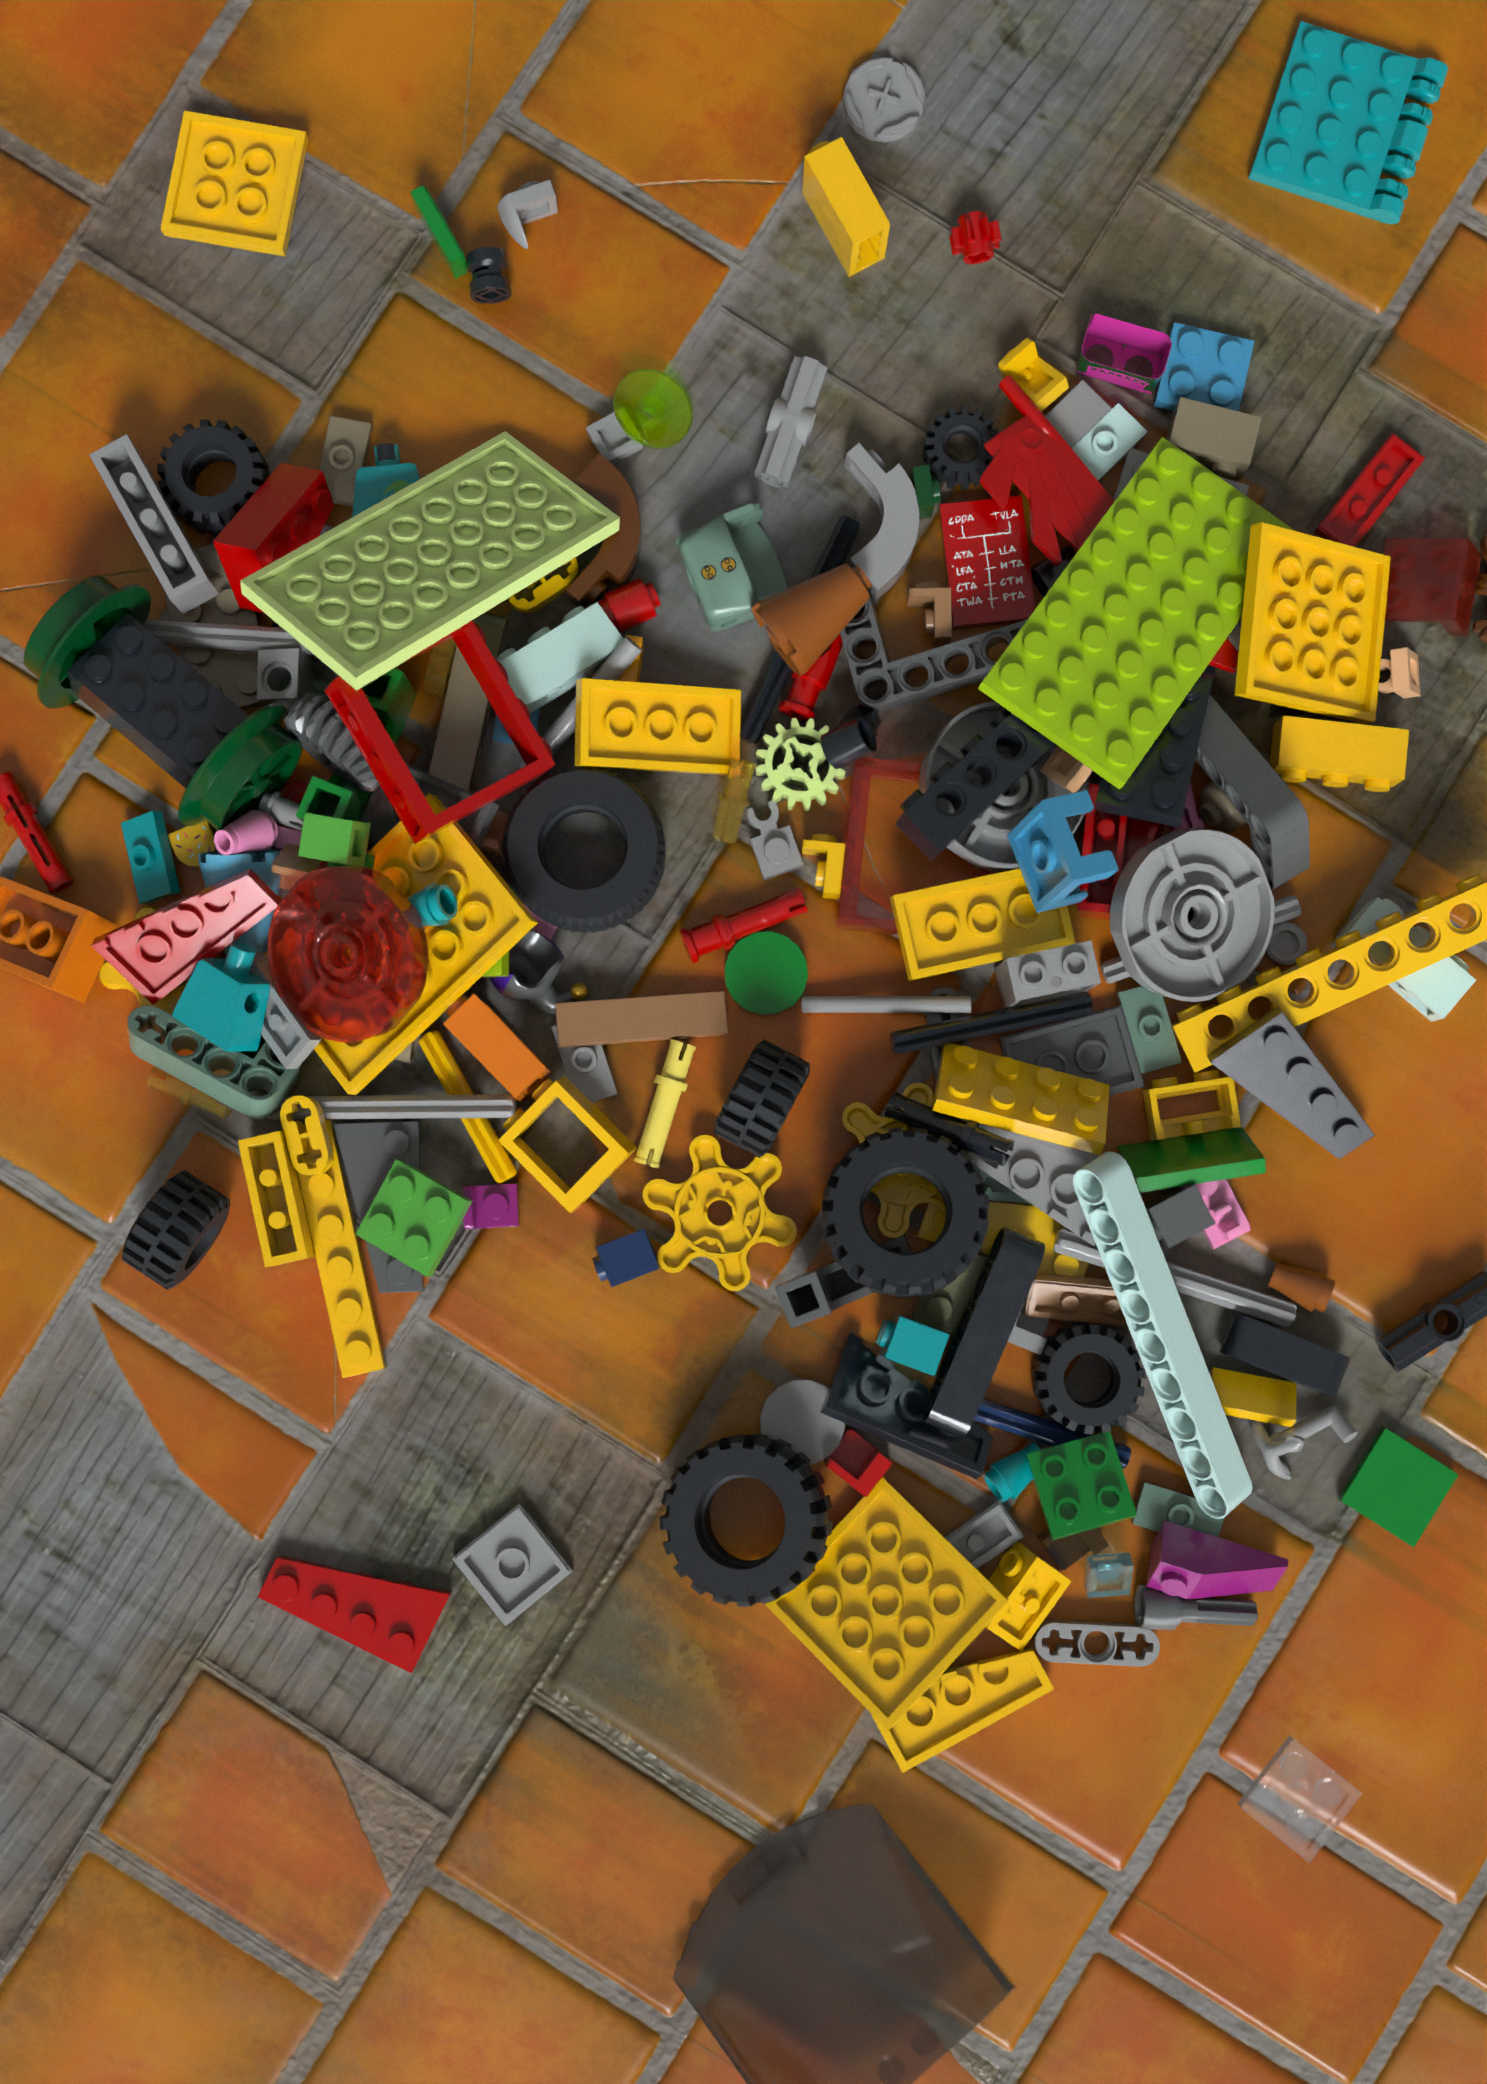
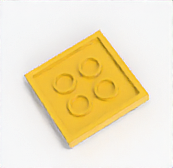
[160,111,309,257]

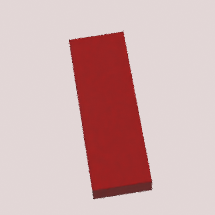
[1314,433,1425,547]

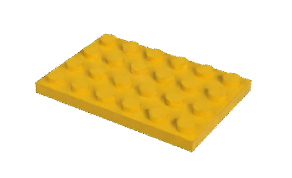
[264,793,538,1095]

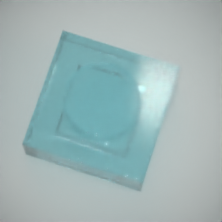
[1084,1552,1134,1598]

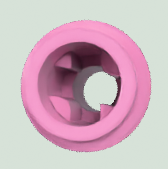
[214,810,278,855]

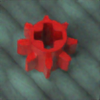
[949,211,1002,264]

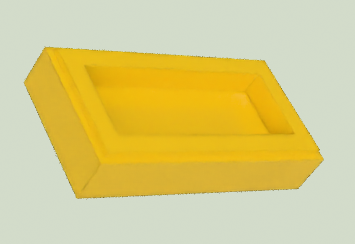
[1210,1367,1297,1427]

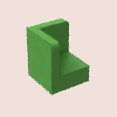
[298,813,371,866]

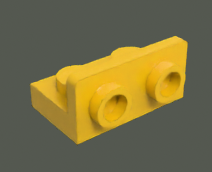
[986,1541,1071,1652]

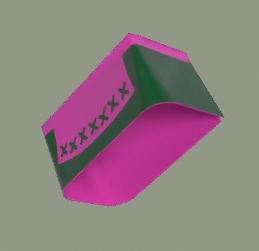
[1076,313,1172,394]

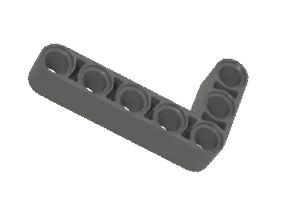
[840,599,1028,712]
[1195,695,1310,890]

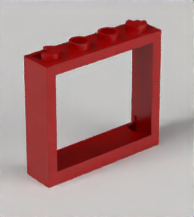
[325,621,556,844]

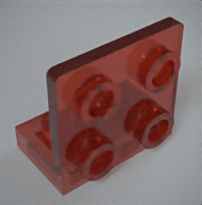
[1383,538,1482,636]

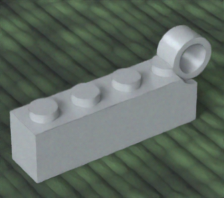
[89,434,220,614]

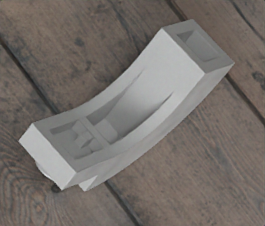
[844,443,919,601]

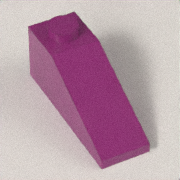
[1146,1520,1288,1599]

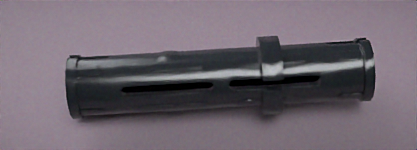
[885,1092,1014,1166]

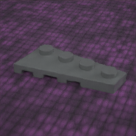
[333,1121,424,1293]

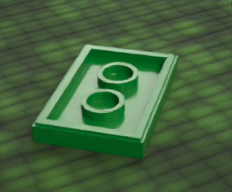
[1117,1127,1266,1193]

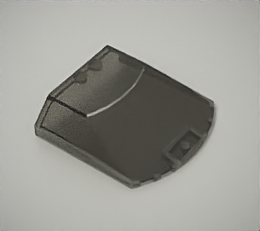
[673,1804,1017,2084]

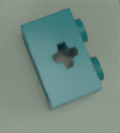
[876,1313,949,1376]

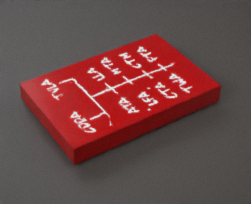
[938,496,1035,630]

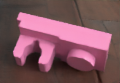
[1193,1179,1251,1249]

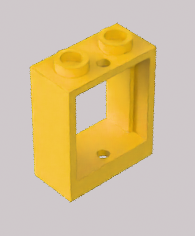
[498,1076,637,1213]

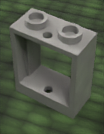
[994,940,1101,1009]

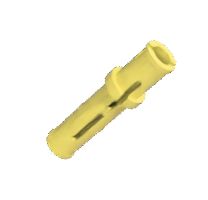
[633,1039,696,1168]

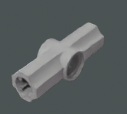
[755,356,828,488]

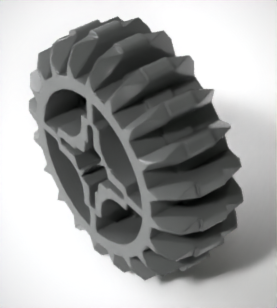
[284,692,379,792]

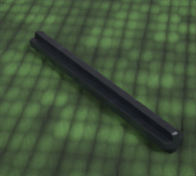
[740,515,860,744]

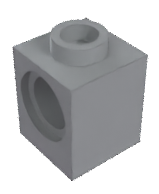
[256,648,313,714]

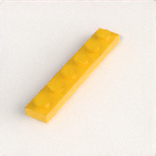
[297,1119,387,1378]

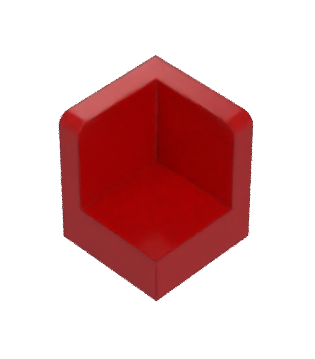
[824,1429,893,1497]

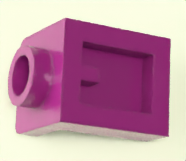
[462,1184,520,1229]

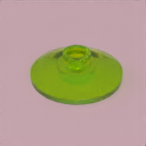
[613,369,693,449]

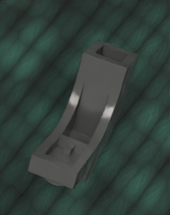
[775,1234,912,1328]

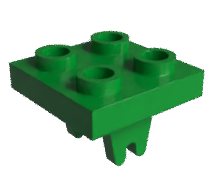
[1026,1431,1137,1541]

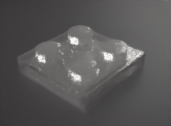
[1237,1735,1362,1863]

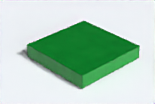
[1337,1427,1459,1547]

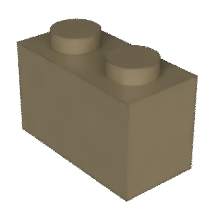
[1166,397,1262,479]

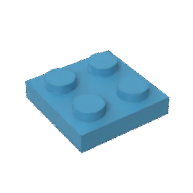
[1153,322,1255,411]

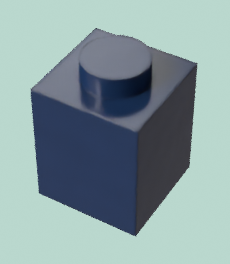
[592,1228,661,1287]

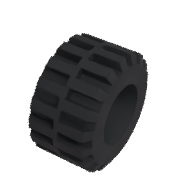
[157,419,271,537]
[714,1039,810,1158]
[122,1170,230,1290]
[1031,1322,1146,1434]

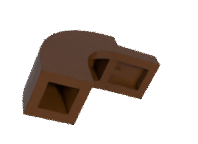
[566,453,642,608]

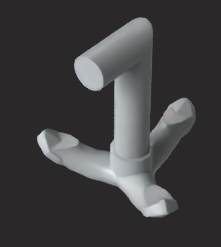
[1249,1403,1358,1480]

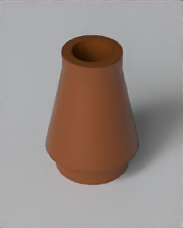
[1267,1262,1335,1312]

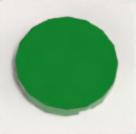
[724,931,808,1016]

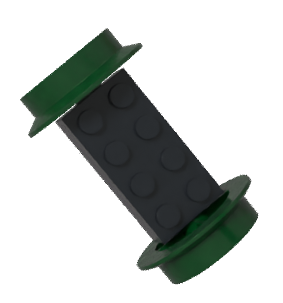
[24,576,303,830]

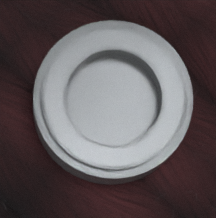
[1265,922,1307,966]

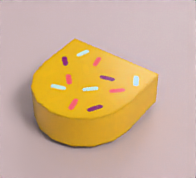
[168,821,218,869]

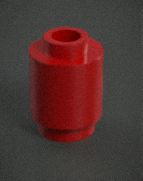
[596,578,661,633]

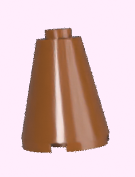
[750,563,872,677]

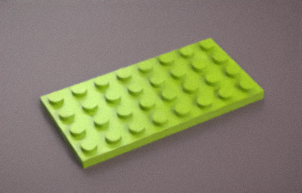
[978,437,1295,790]

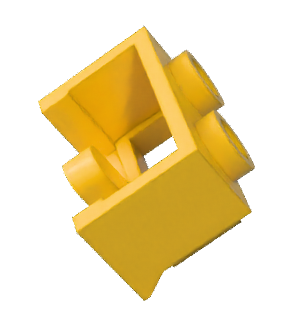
[1142,1070,1242,1141]

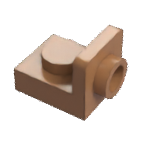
[907,582,952,648]

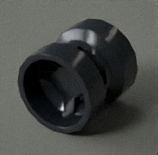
[466,247,511,304]

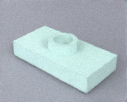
[1072,403,1148,481]

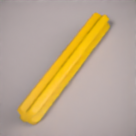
[419,1030,516,1183]

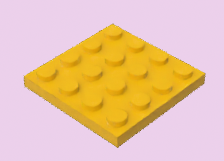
[1235,522,1391,724]
[765,1477,1010,1730]

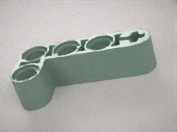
[128,1005,301,1119]

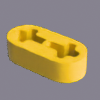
[508,558,579,614]
[280,1095,334,1175]

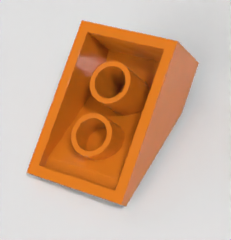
[0,876,120,1003]

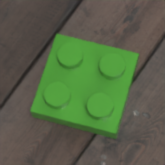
[356,1159,473,1277]

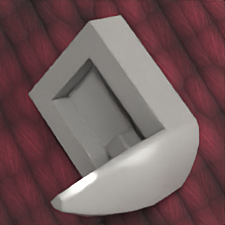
[497,180,558,249]

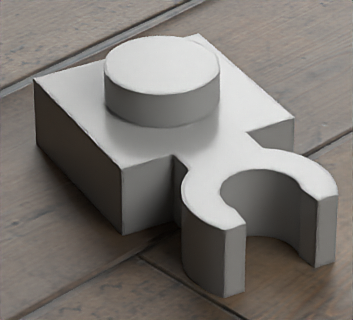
[747,800,804,880]

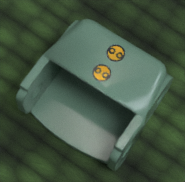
[675,503,790,632]

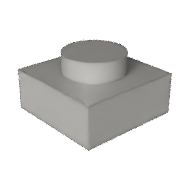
[586,408,643,465]

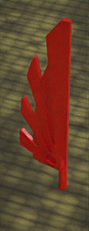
[979,375,1239,673]

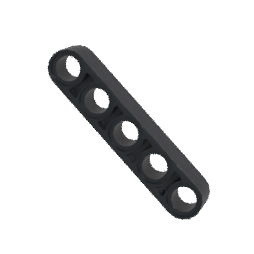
[922,1227,1045,1437]

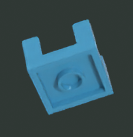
[1007,790,1119,913]

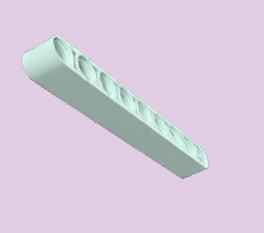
[1073,1151,1252,1519]

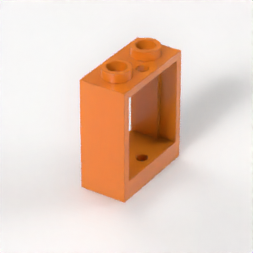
[443,994,553,1102]

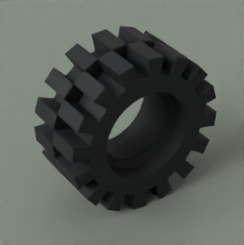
[923,406,999,490]

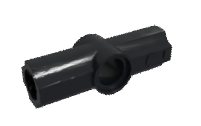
[1375,1271,1487,1372]

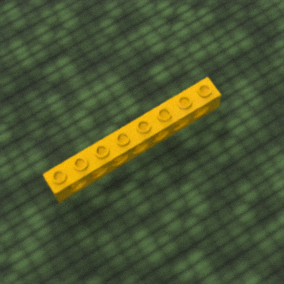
[1171,873,1487,1072]

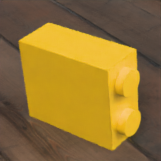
[802,137,890,277]

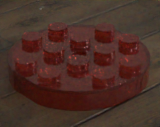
[267,865,429,1042]

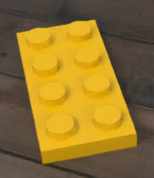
[575,678,741,775]
[890,868,1076,981]
[932,1043,1110,1155]

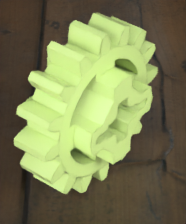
[755,718,846,811]

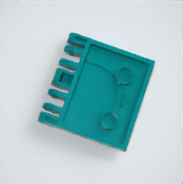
[1248,21,1448,224]

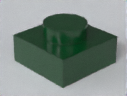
[910,465,941,519]

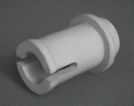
[258,791,303,831]

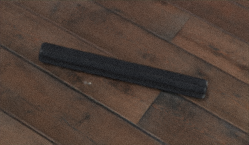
[890,992,1093,1054]

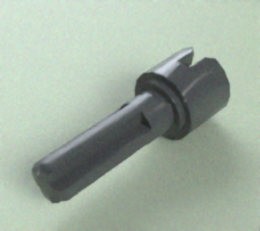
[1133,1585,1258,1631]

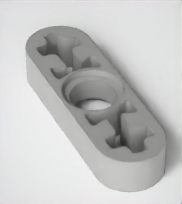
[1032,1619,1160,1667]

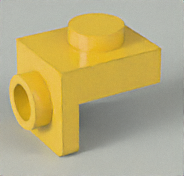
[998,338,1069,412]

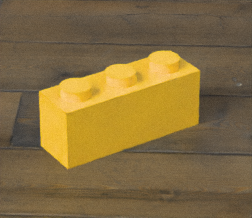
[1269,716,1409,792]
[237,1131,316,1267]

